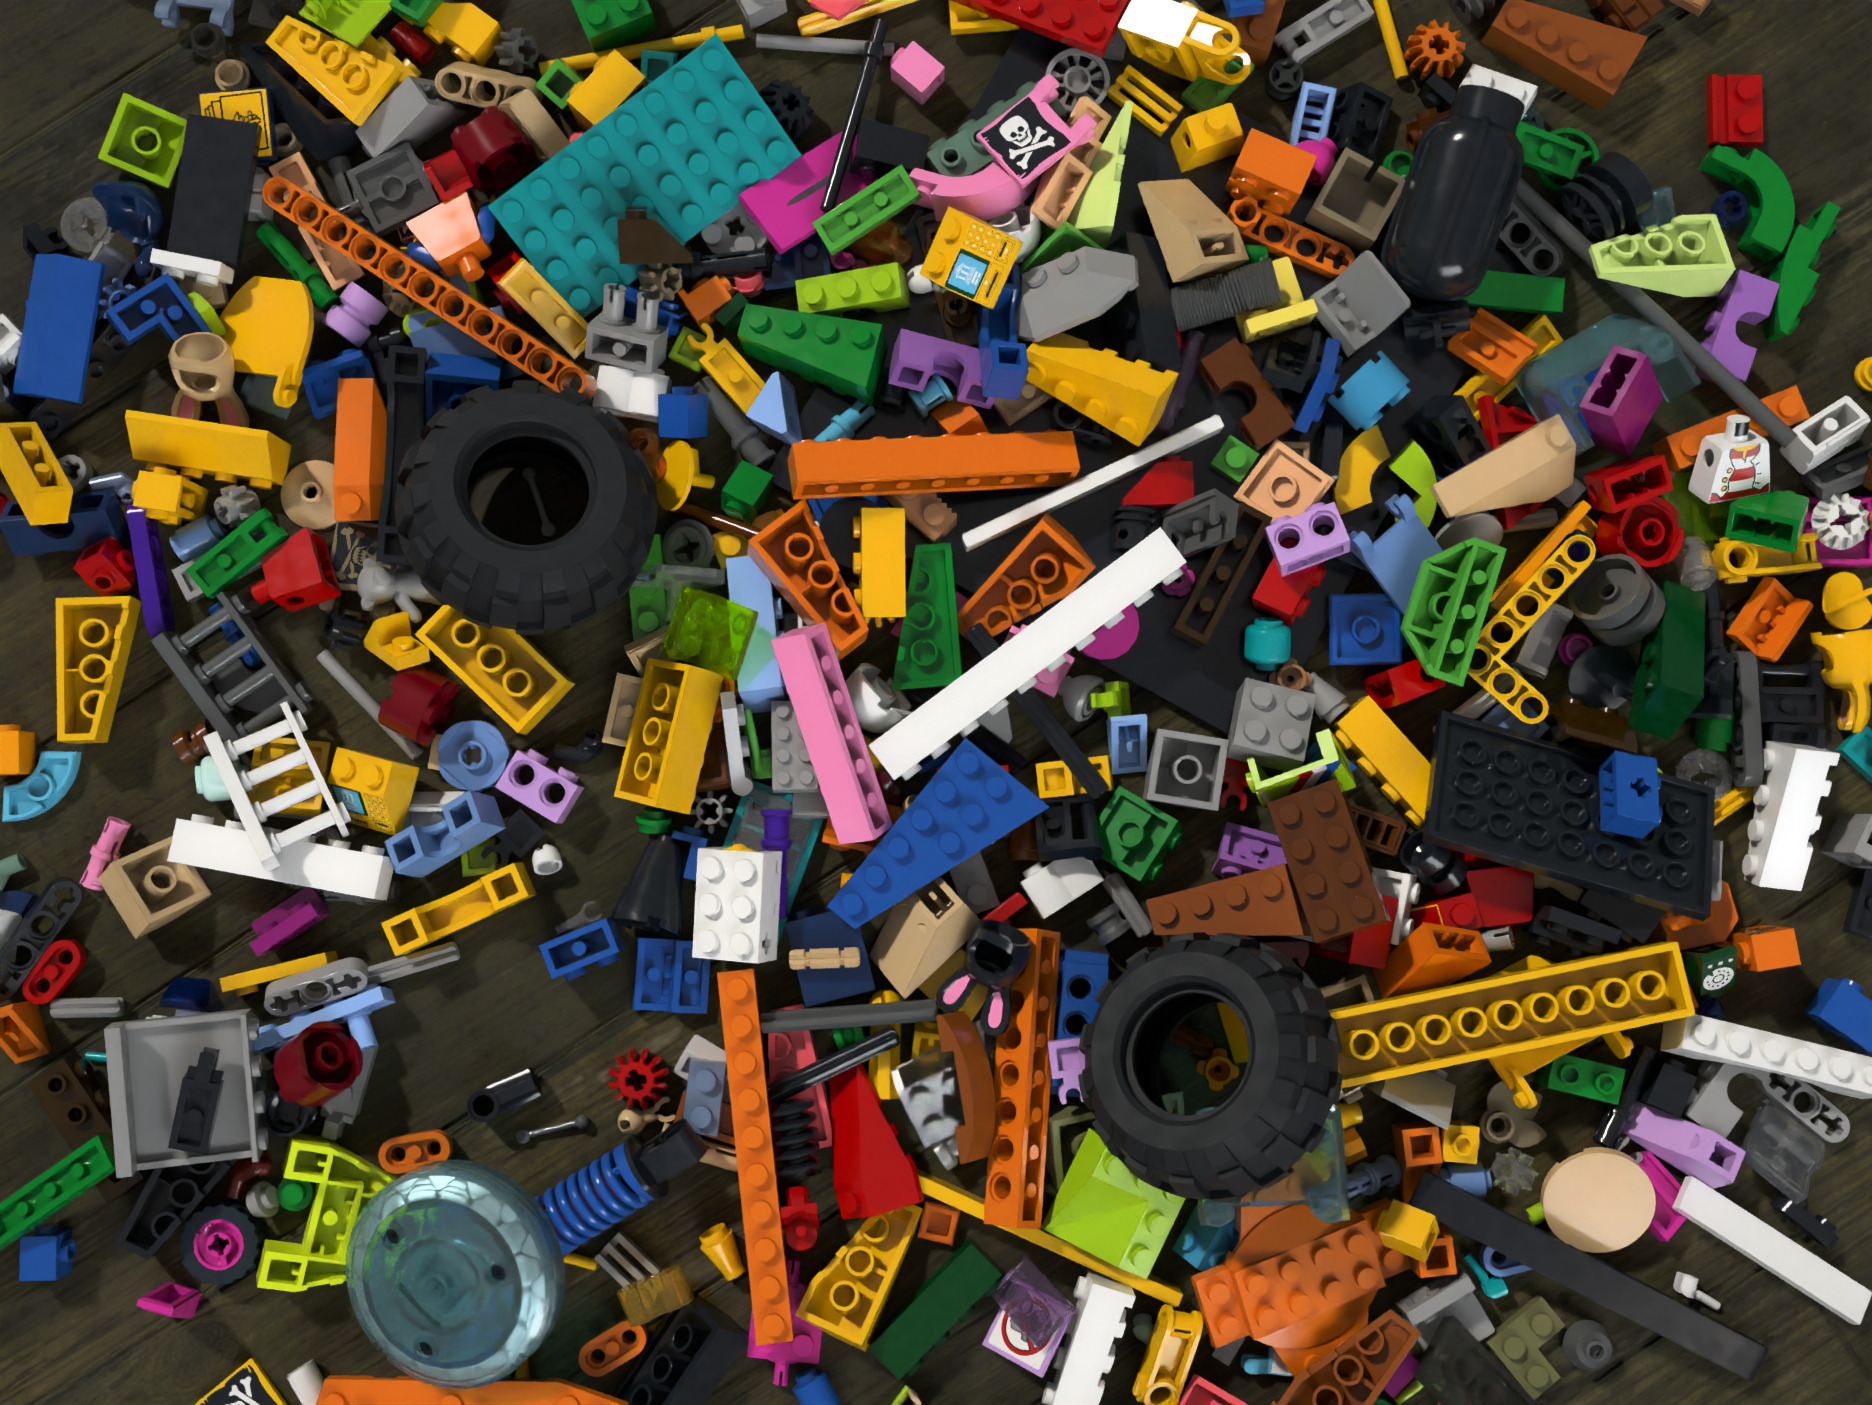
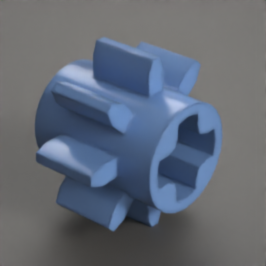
[98,278,137,319]

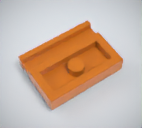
[1447,307,1538,386]

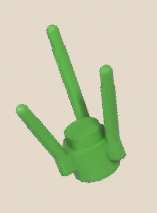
[743,697,791,779]

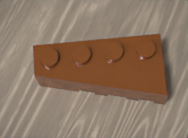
[1146,864,1312,936]

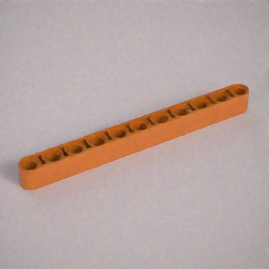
[262,176,597,400]

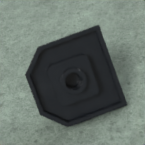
[1688,646,1734,720]

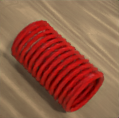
[390,22,435,64]

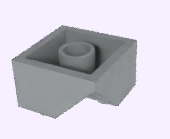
[1142,728,1229,812]

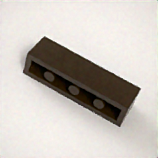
[1170,501,1273,649]

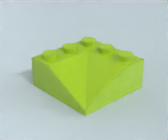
[1041,1128,1186,1279]

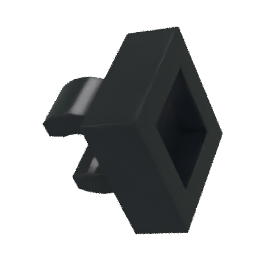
[22,222,69,262]

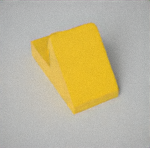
[363,611,430,671]

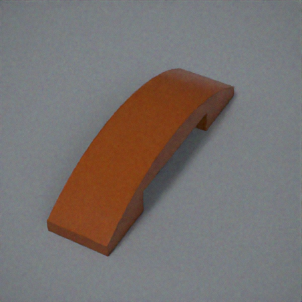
[936,1011,996,1164]

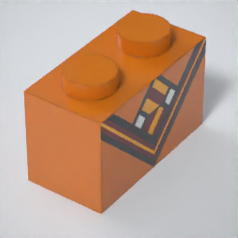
[1721,925,1801,972]

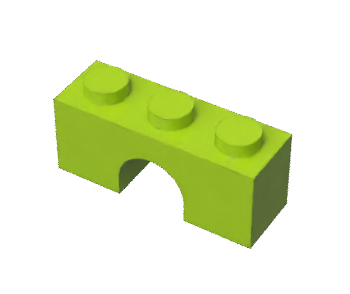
[795,262,911,318]

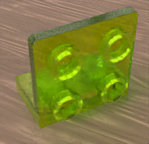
[660,585,758,680]

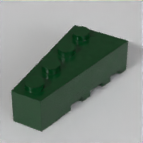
[1627,580,1705,740]

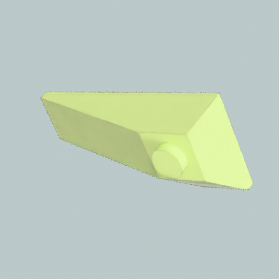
[1589,214,1736,297]

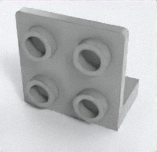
[1396,1266,1495,1367]

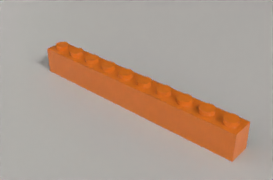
[717,968,794,1346]

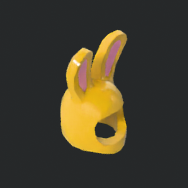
[1810,629,1872,734]

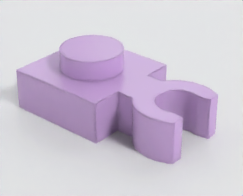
[1047,1037,1086,1105]

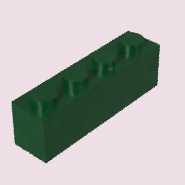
[868,1236,1002,1380]

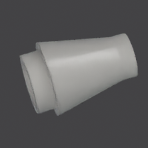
[1302,672,1351,725]

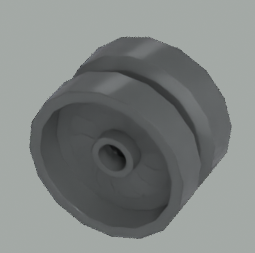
[1568,554,1666,646]

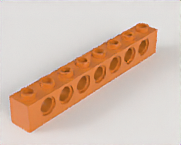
[983,928,1061,1229]

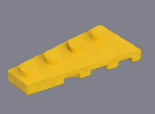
[265,15,404,127]

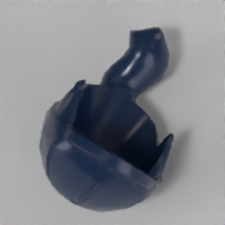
[92,181,165,278]

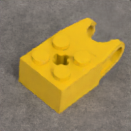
[1118,0,1252,85]

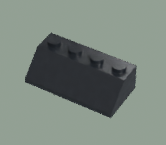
[611,1286,749,1405]

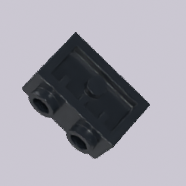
[1327,82,1393,164]

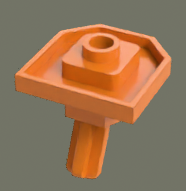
[1660,880,1739,951]

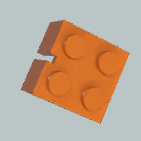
[1224,128,1317,218]

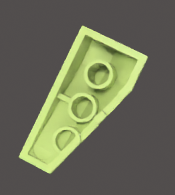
[1066,101,1133,248]

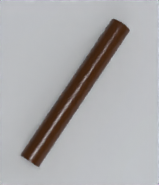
[672,502,762,540]

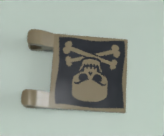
[319,521,397,618]

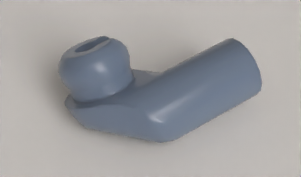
[89,472,135,504]

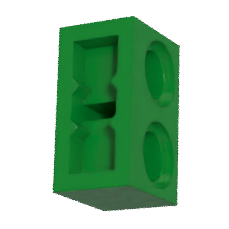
[1534,1054,1626,1105]

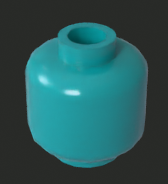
[1244,617,1291,671]

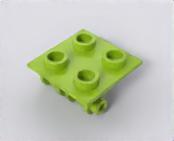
[299,0,392,48]

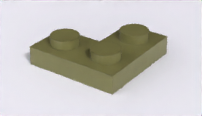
[1483,1294,1565,1401]

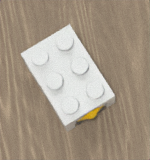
[692,844,782,964]

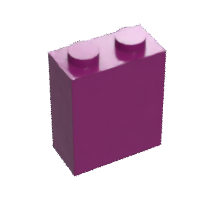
[1579,345,1663,457]

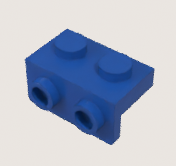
[301,349,383,419]

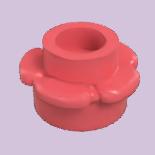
[732,271,766,297]

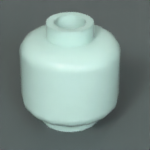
[195,756,249,802]

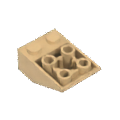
[1138,179,1249,283]
[869,876,982,999]

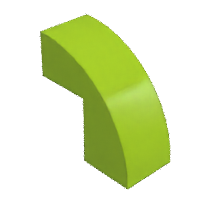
[1387,438,1437,529]

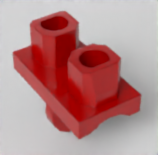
[780,1185,819,1252]

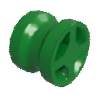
[831,1026,867,1050]

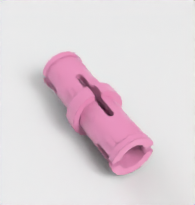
[79,816,131,891]

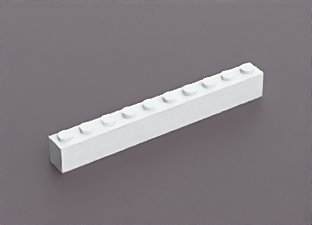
[868,527,1187,781]

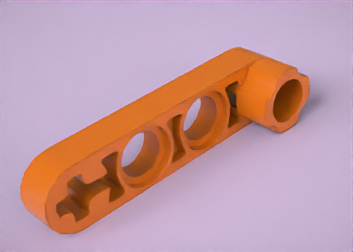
[1226,196,1355,280]

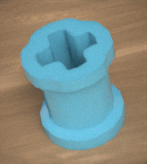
[907,373,953,418]

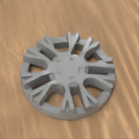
[1045,48,1110,115]

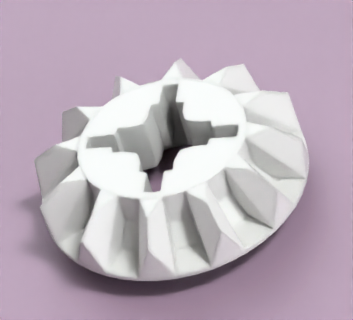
[1811,493,1871,550]

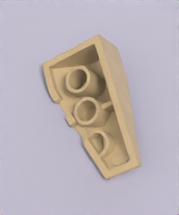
[1429,414,1576,518]

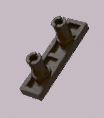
[914,212,979,348]

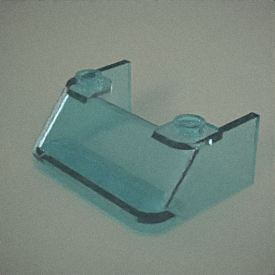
[1515,313,1702,457]

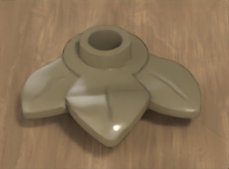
[1479,1080,1547,1148]

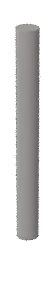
[756,33,895,57]
[316,649,423,760]

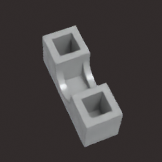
[1681,1060,1772,1139]

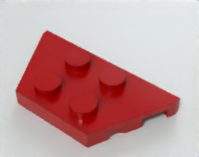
[1477,395,1561,531]

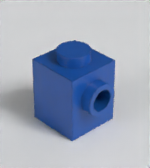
[658,386,708,439]
[19,1223,76,1281]

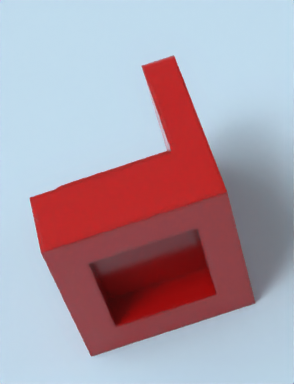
[423,149,474,202]

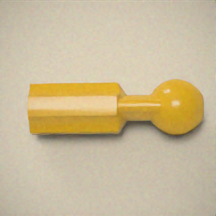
[868,990,902,1099]

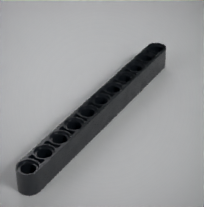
[1408,1170,1769,1382]

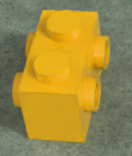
[131,467,209,526]

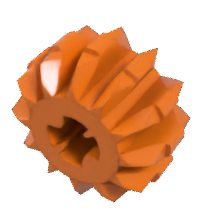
[1404,19,1466,81]

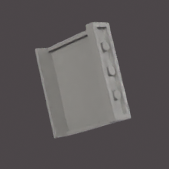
[104,1008,268,1178]

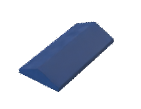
[12,254,106,404]

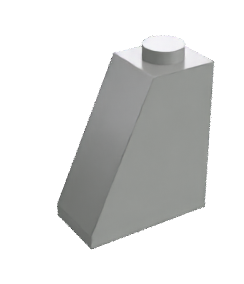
[355,76,468,159]

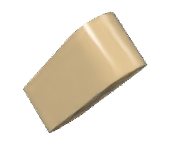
[435,61,544,111]

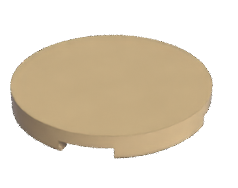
[1540,1147,1656,1253]

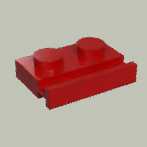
[1706,74,1763,147]

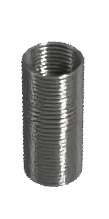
[1169,258,1282,333]

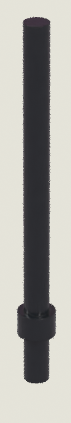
[820,19,889,213]

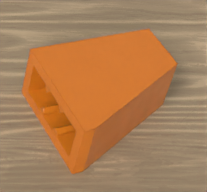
[1372,922,1492,999]

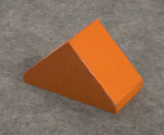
[929,394,988,436]
[0,1001,51,1064]

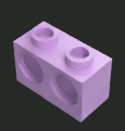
[1265,502,1350,577]
[495,748,585,824]

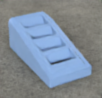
[1289,81,1337,146]

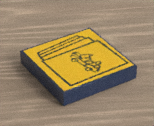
[198,87,278,162]

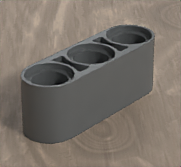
[1499,194,1564,276]

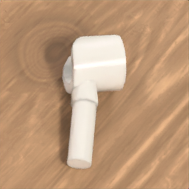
[1673,1272,1721,1310]

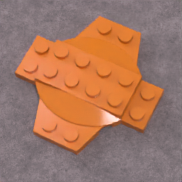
[1191,1157,1412,1379]

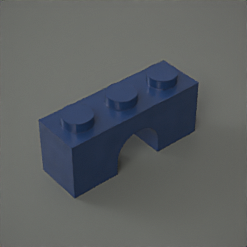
[0,489,128,556]

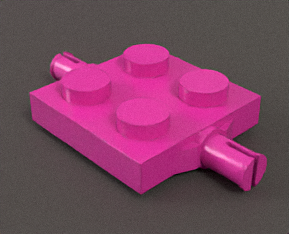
[747,1258,822,1386]

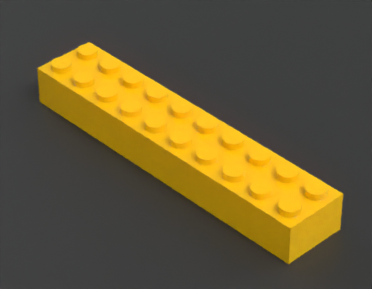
[1328,942,1696,1089]

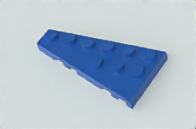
[827,738,1049,929]

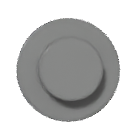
[246,1181,280,1218]

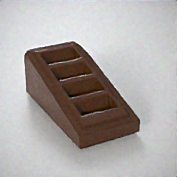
[1349,802,1407,857]

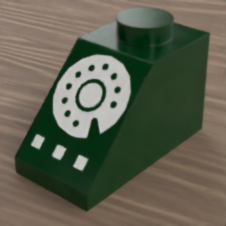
[1680,943,1738,999]

